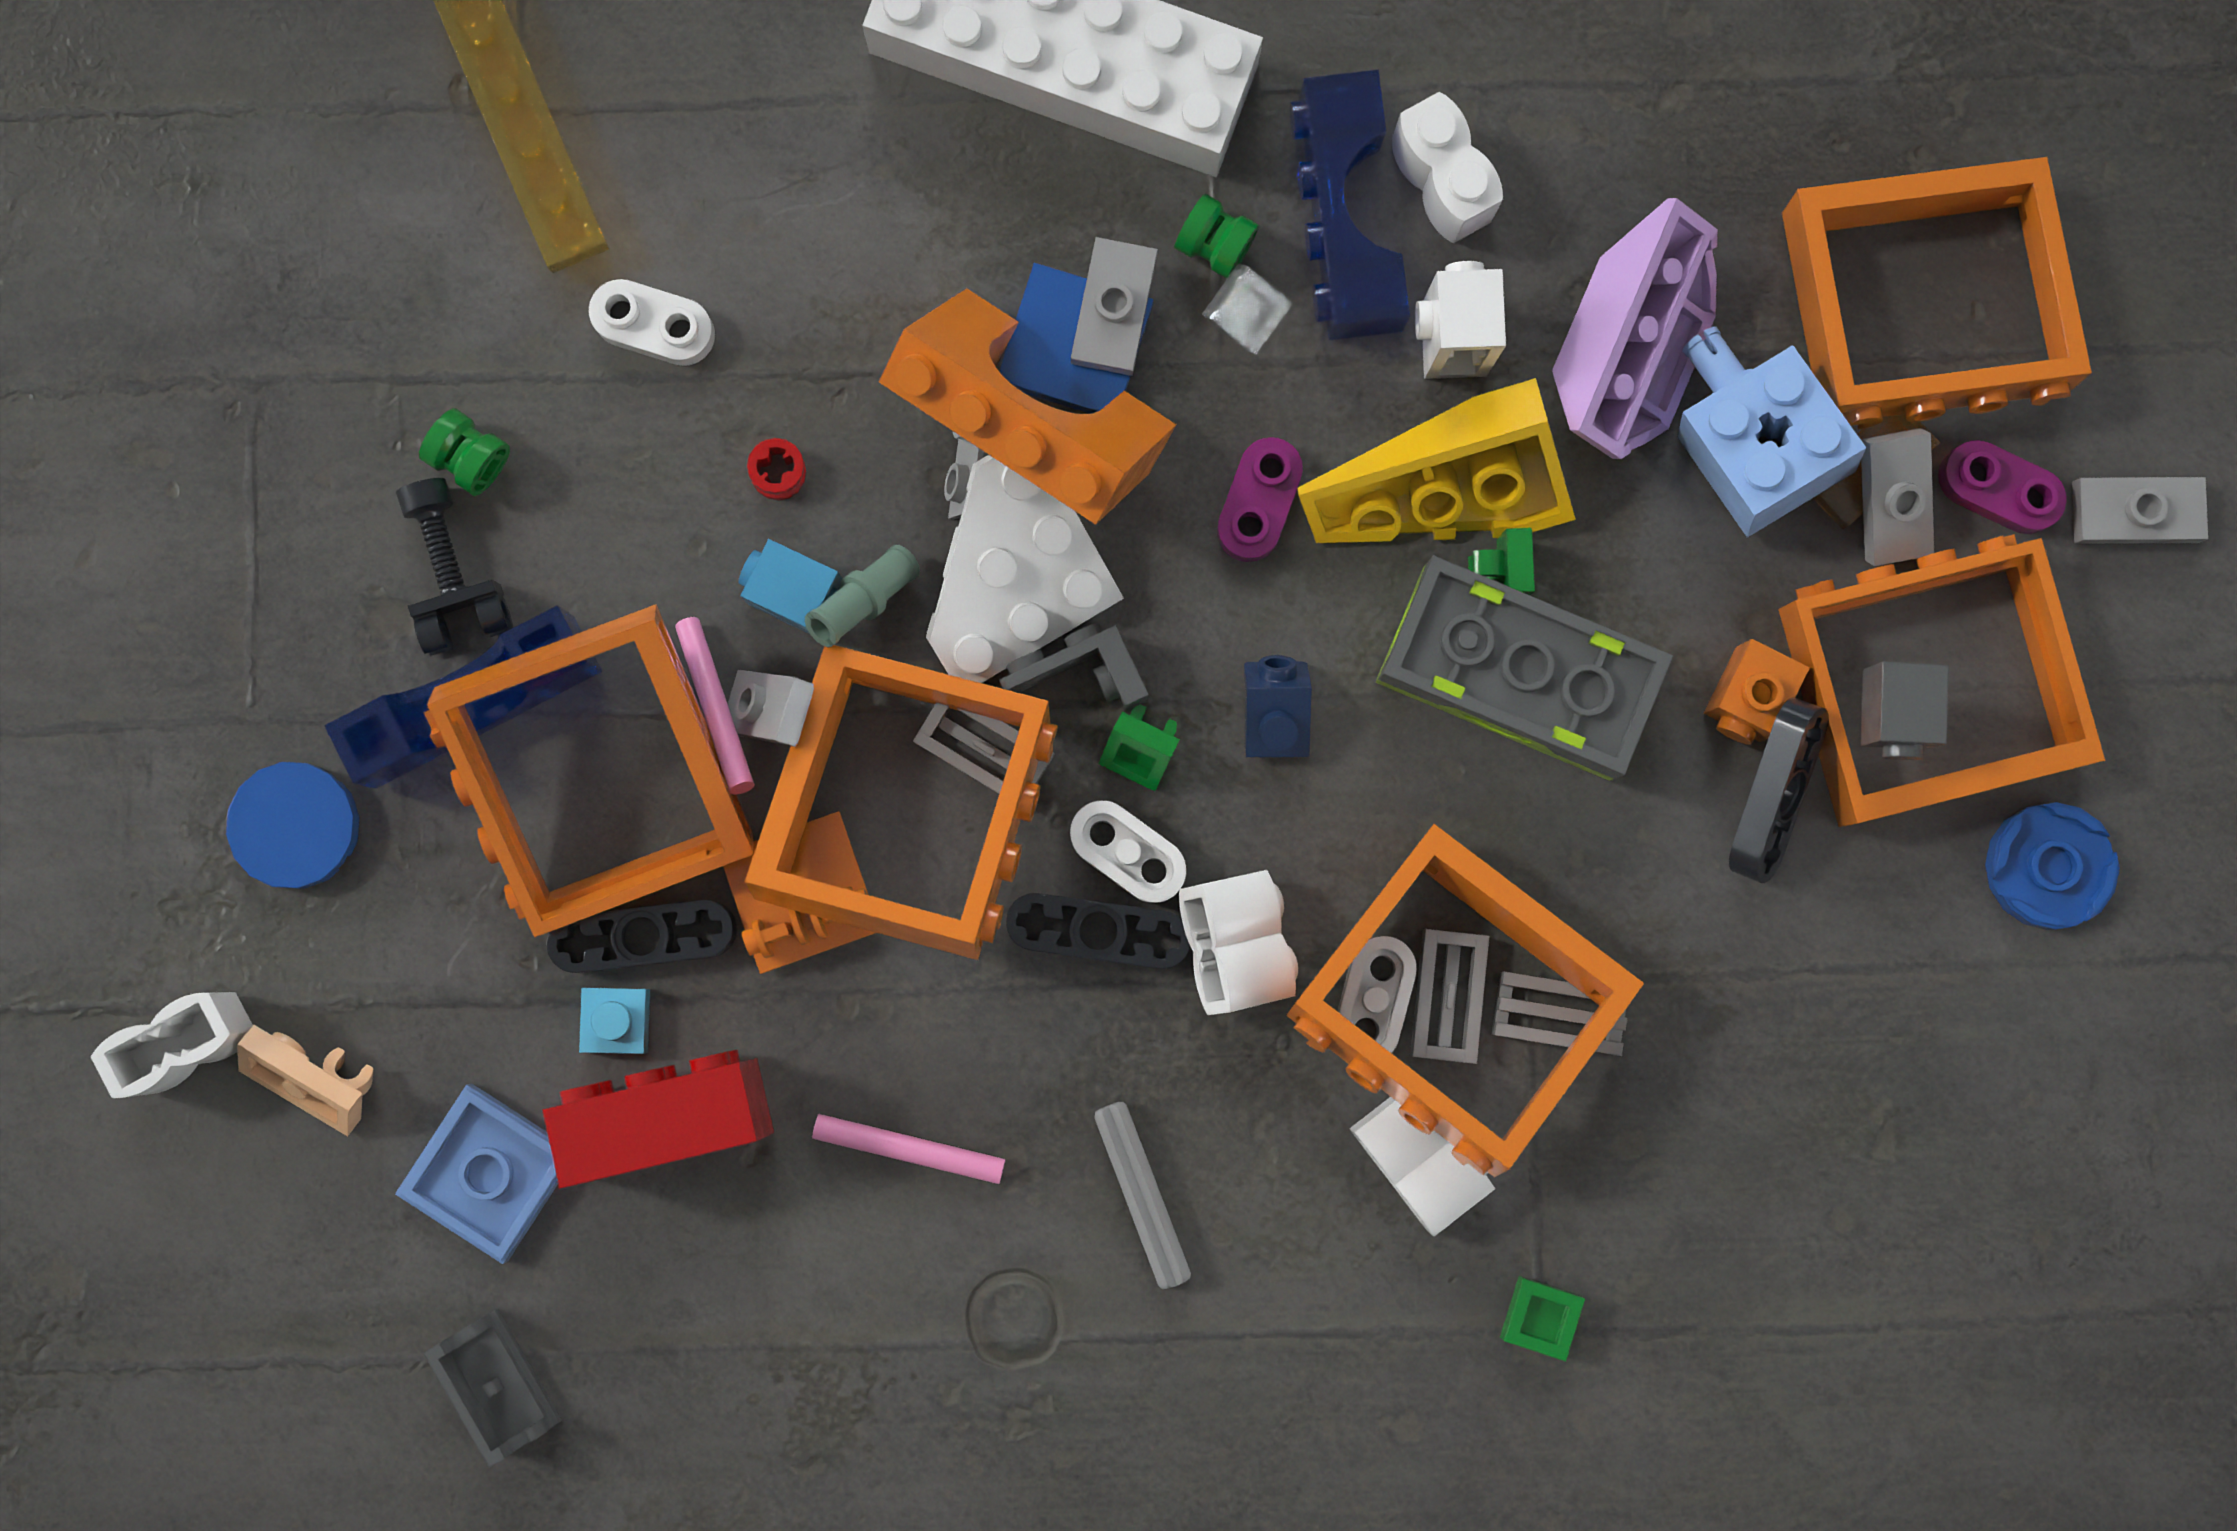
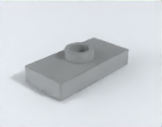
[1071,237,1158,376]
[1860,428,1934,566]
[2072,477,2208,544]
[728,670,814,747]

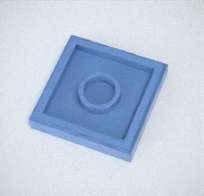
[395,1084,558,1264]

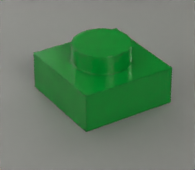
[1500,1275,1585,1362]

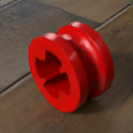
[747,438,807,501]

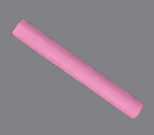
[675,617,754,795]
[812,1114,1006,1184]

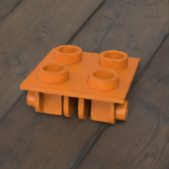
[723,811,876,974]

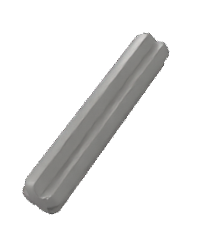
[1095,1102,1191,1289]

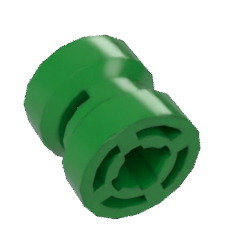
[1174,193,1260,280]
[419,408,510,496]

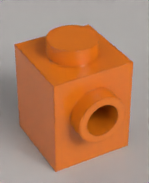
[1703,639,1810,745]

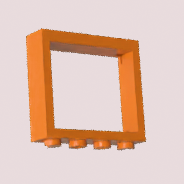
[1782,157,2092,430]
[1778,534,2105,827]
[424,604,754,938]
[745,645,1058,960]
[1286,824,1644,1177]

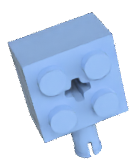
[1678,327,1866,538]

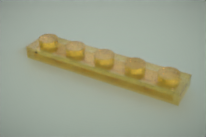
[433,0,610,274]

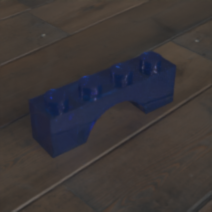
[1290,70,1410,340]
[324,605,603,789]

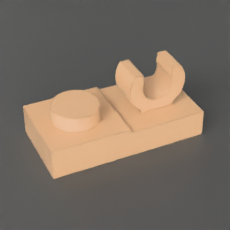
[237,1025,373,1137]

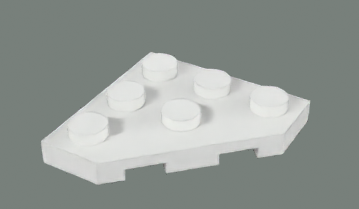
[926,455,1124,683]

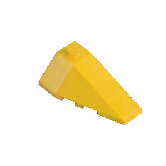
[1297,378,1576,543]

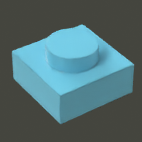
[579,988,650,1054]

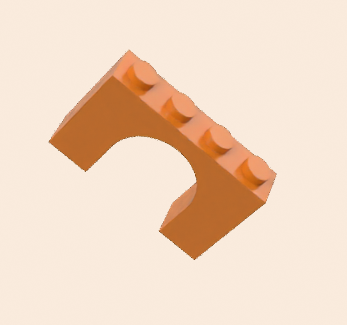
[879,288,1177,525]

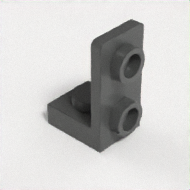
[999,623,1149,712]

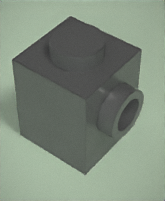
[1861,662,1949,760]

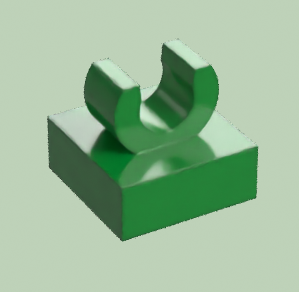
[1468,528,1535,595]
[1098,704,1180,792]

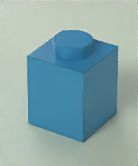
[738,539,842,634]

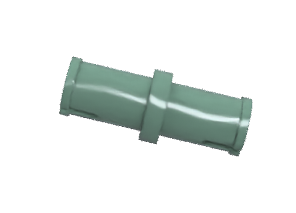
[805,544,920,647]

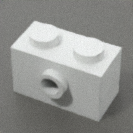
[1415,261,1506,379]

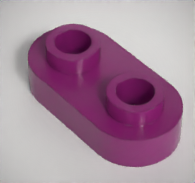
[1217,437,1303,562]
[1938,440,2067,534]

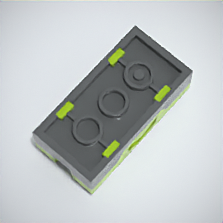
[1375,555,1673,781]

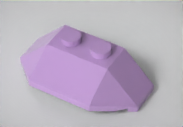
[1552,198,1717,459]

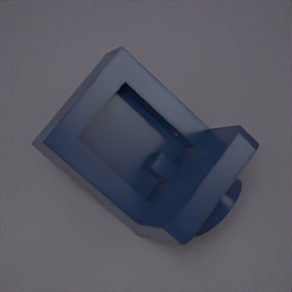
[1244,655,1312,757]

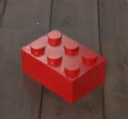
[542,1049,774,1189]

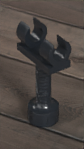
[396,478,513,656]

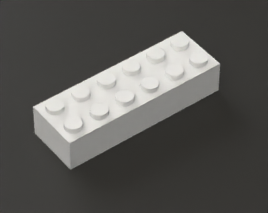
[862,0,1263,178]

